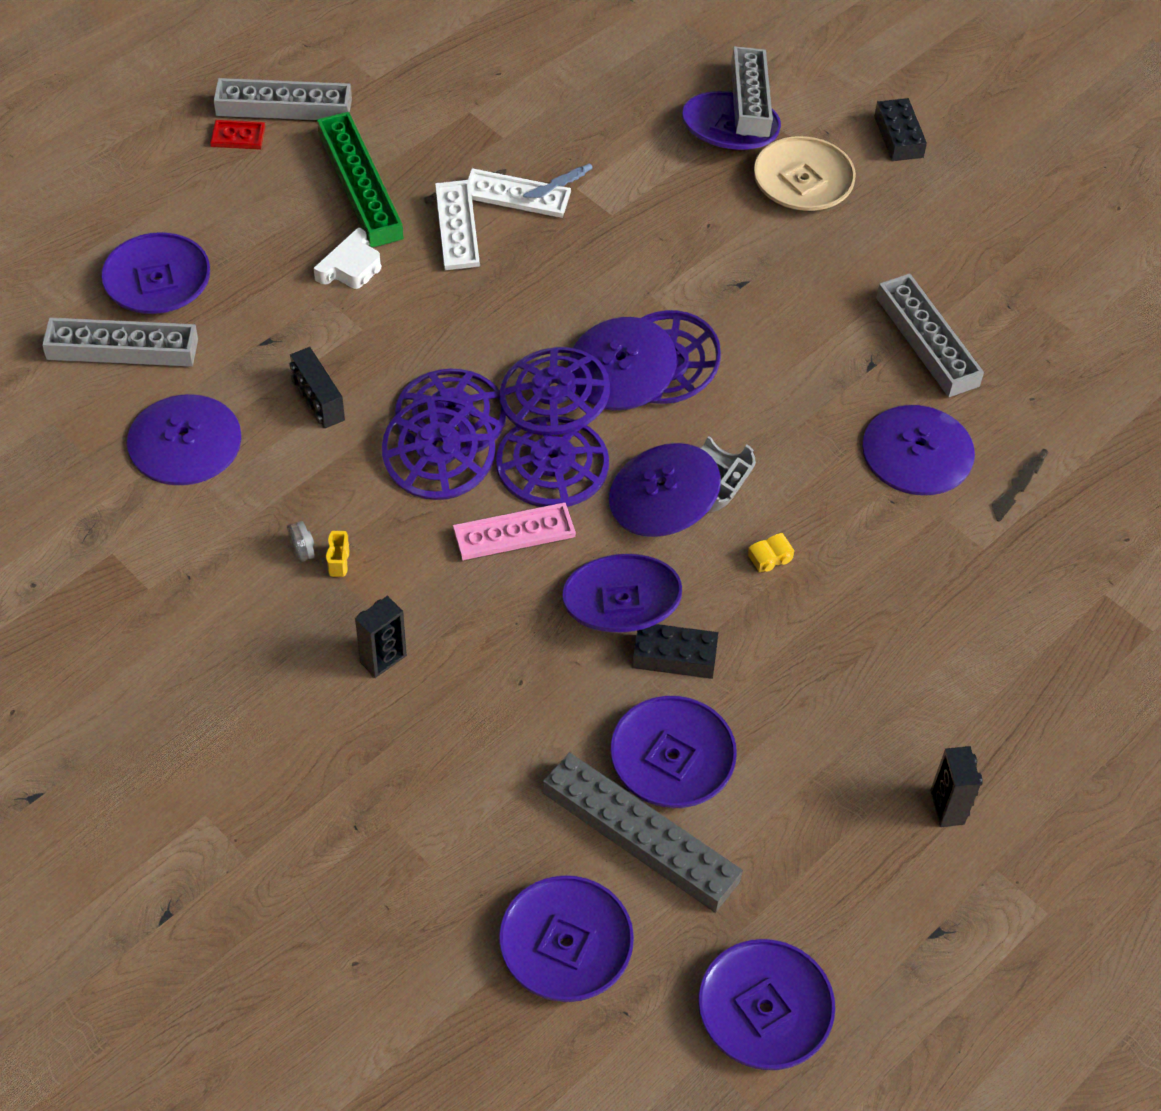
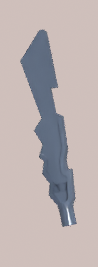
[523,163,592,198]

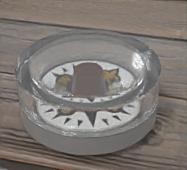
[287,521,314,563]

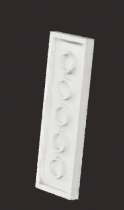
[468,169,571,218]
[435,180,480,270]

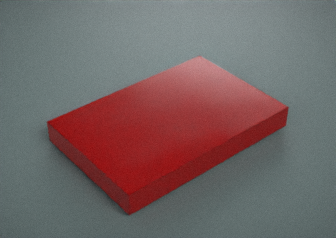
[210,120,266,150]

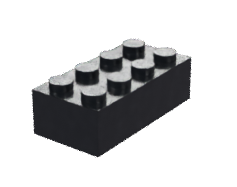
[874,98,927,161]
[289,347,345,429]
[355,595,407,678]
[632,624,719,679]
[930,746,983,827]

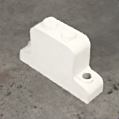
[314,227,381,289]

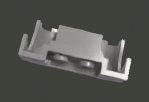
[701,436,756,513]

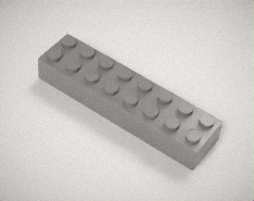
[731,46,773,137]
[214,78,352,120]
[876,274,984,398]
[42,318,198,367]

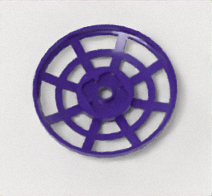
[617,310,721,404]
[500,347,610,435]
[395,368,506,456]
[382,396,495,500]
[496,416,609,507]

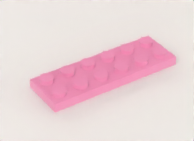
[453,503,576,560]

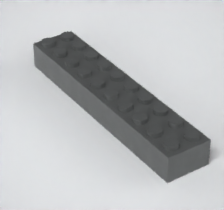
[543,752,743,913]

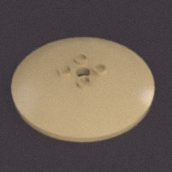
[754,136,856,211]

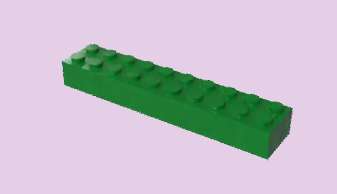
[317,112,404,248]

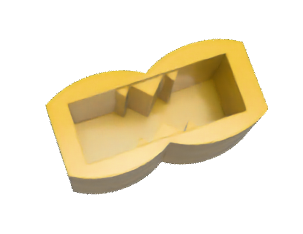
[326,531,350,577]
[748,533,794,572]

